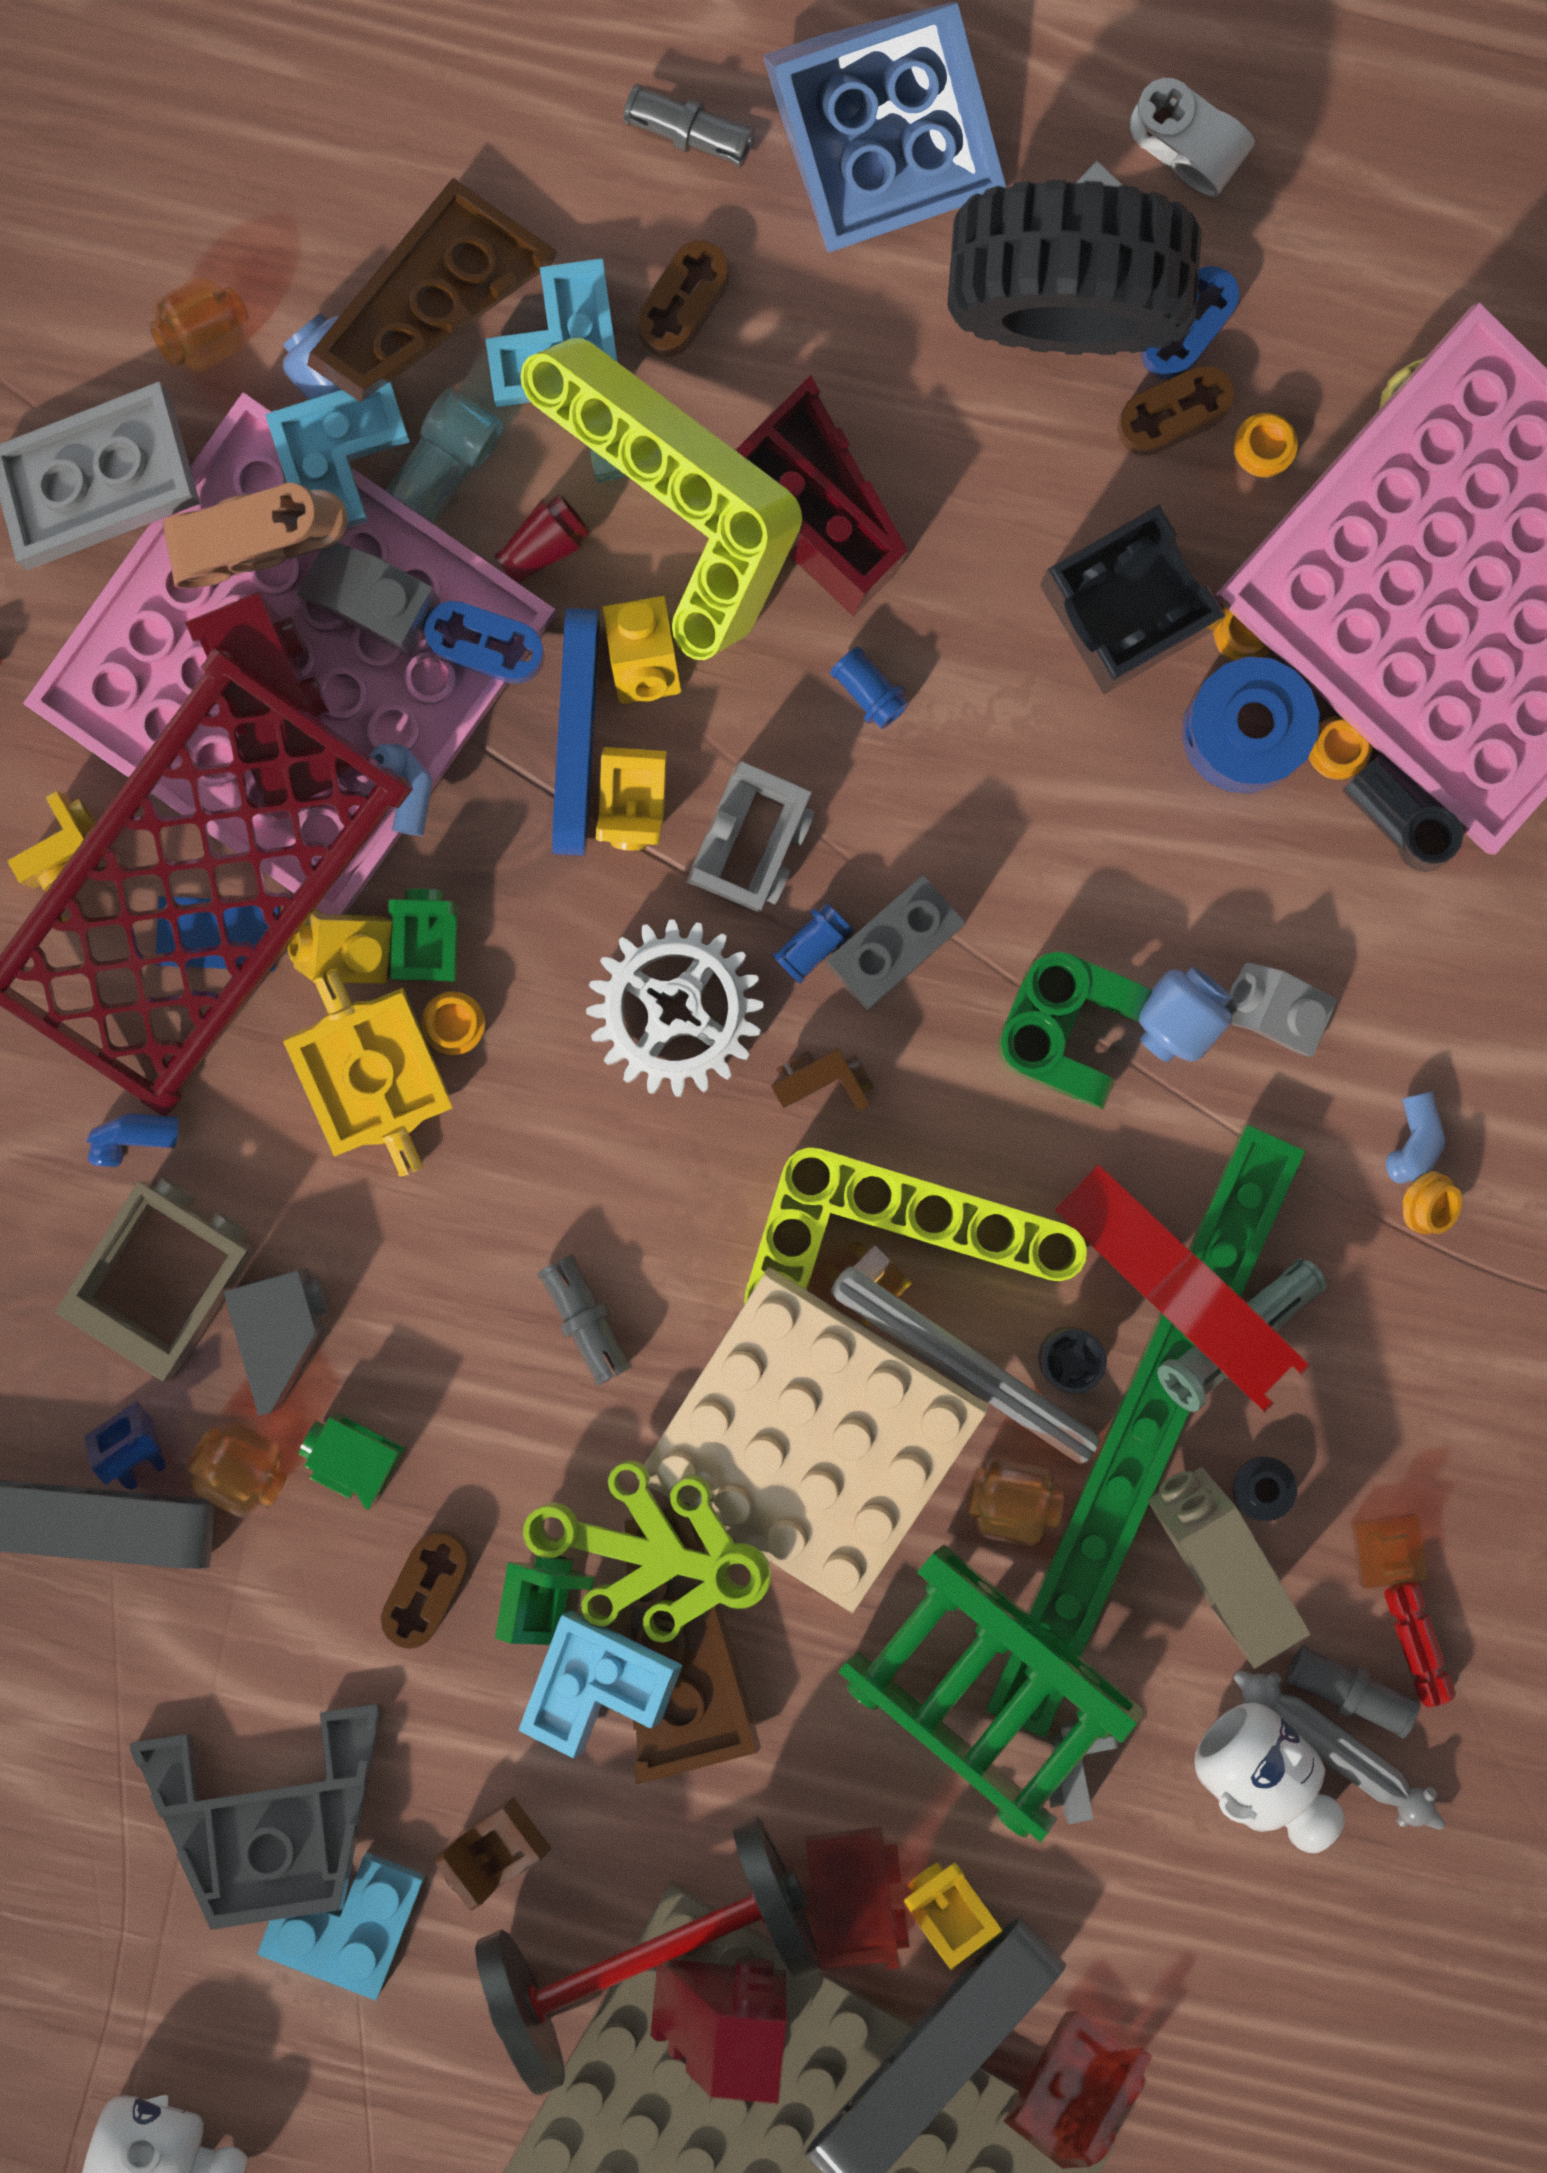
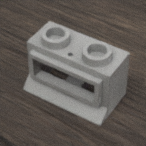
[685,761,815,912]

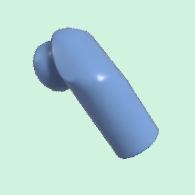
[370,744,432,836]
[1386,1091,1445,1184]

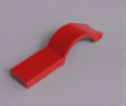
[1054,1164,1310,1412]

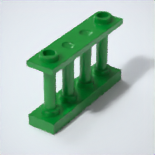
[838,1544,1145,1843]

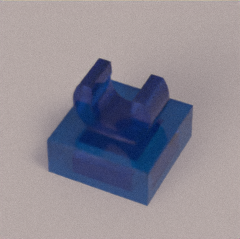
[84,1401,166,1490]

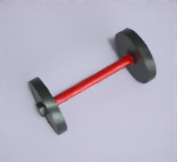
[475,1816,821,2096]

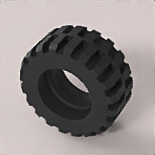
[947,180,1202,355]

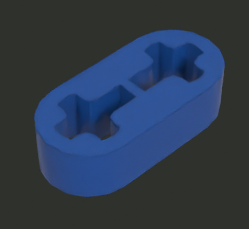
[1141,266,1239,380]
[424,601,545,684]

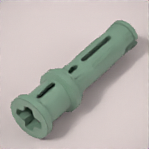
[1157,1258,1327,1412]

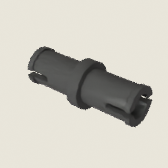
[623,83,755,167]
[537,1254,633,1386]
[1286,1644,1421,1739]

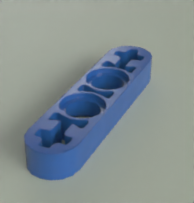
[552,608,600,856]

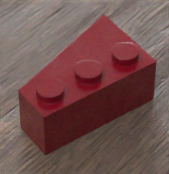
[735,375,908,617]
[185,592,354,821]
[650,1957,787,2104]

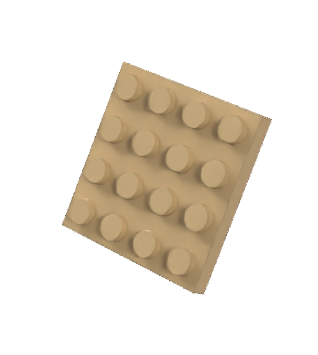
[636,1267,989,1613]

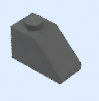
[297,543,441,657]
[224,1269,330,1416]

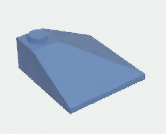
[763,1,1006,252]

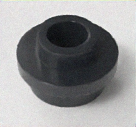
[1232,1456,1297,1521]

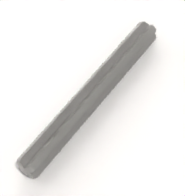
[831,1267,1100,1464]

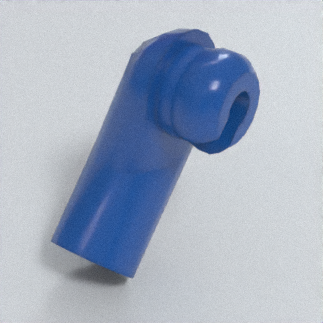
[86,1113,178,1167]

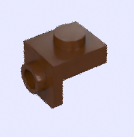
[771,1048,874,1112]
[435,1797,552,1910]

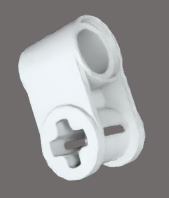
[1130,78,1255,198]

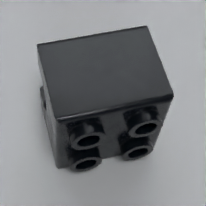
[1040,504,1226,694]

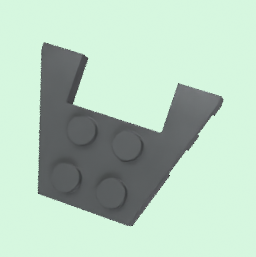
[130,1704,381,1930]

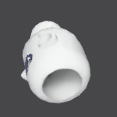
[1194,1702,1345,1854]
[82,2094,248,2173]

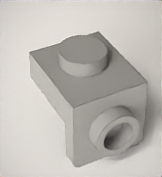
[1227,962,1338,1058]
[1048,1719,1118,1824]

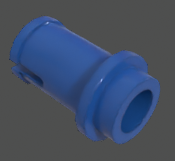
[830,646,909,729]
[772,903,854,984]

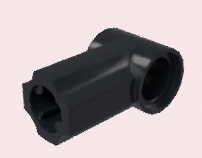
[1342,753,1463,872]

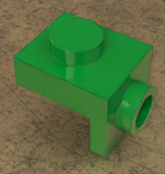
[388,888,459,982]
[495,1555,595,1645]

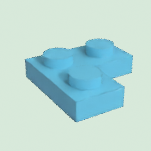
[486,258,618,407]
[265,381,410,529]
[519,1610,683,1758]
[257,1852,425,2001]

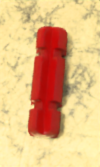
[1384,1581,1456,1707]

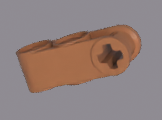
[162,483,347,589]

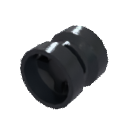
[1037,1326,1107,1394]

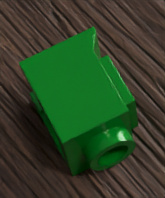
[298,1413,405,1510]

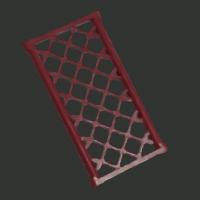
[0,646,413,1116]

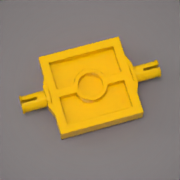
[283,968,453,1176]

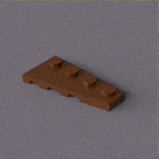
[307,178,557,403]
[624,1502,761,1785]

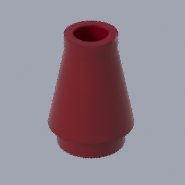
[494,493,591,584]

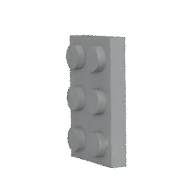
[0,381,200,571]

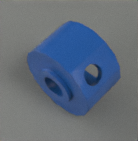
[1182,657,1320,794]

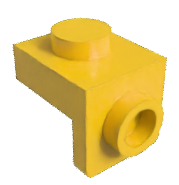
[602,596,681,704]
[596,747,667,851]
[7,790,96,891]
[288,909,392,984]
[904,1862,1003,1972]

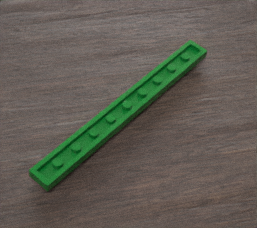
[985,1125,1305,1738]

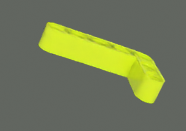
[520,338,802,660]
[744,1147,1087,1303]

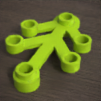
[523,1460,771,1643]

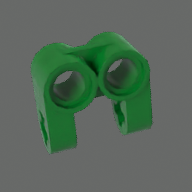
[997,951,1152,1110]

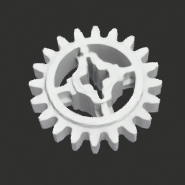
[586,920,764,1097]

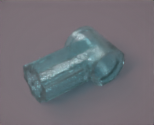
[386,387,505,524]

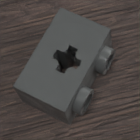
[825,875,966,1012]

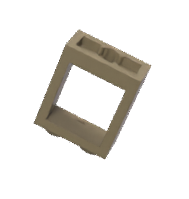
[54,1177,257,1382]
[1147,1466,1311,1669]

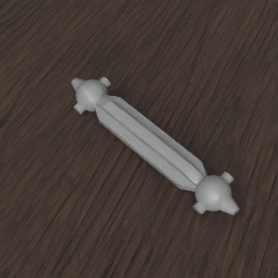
[1233,1670,1446,1830]

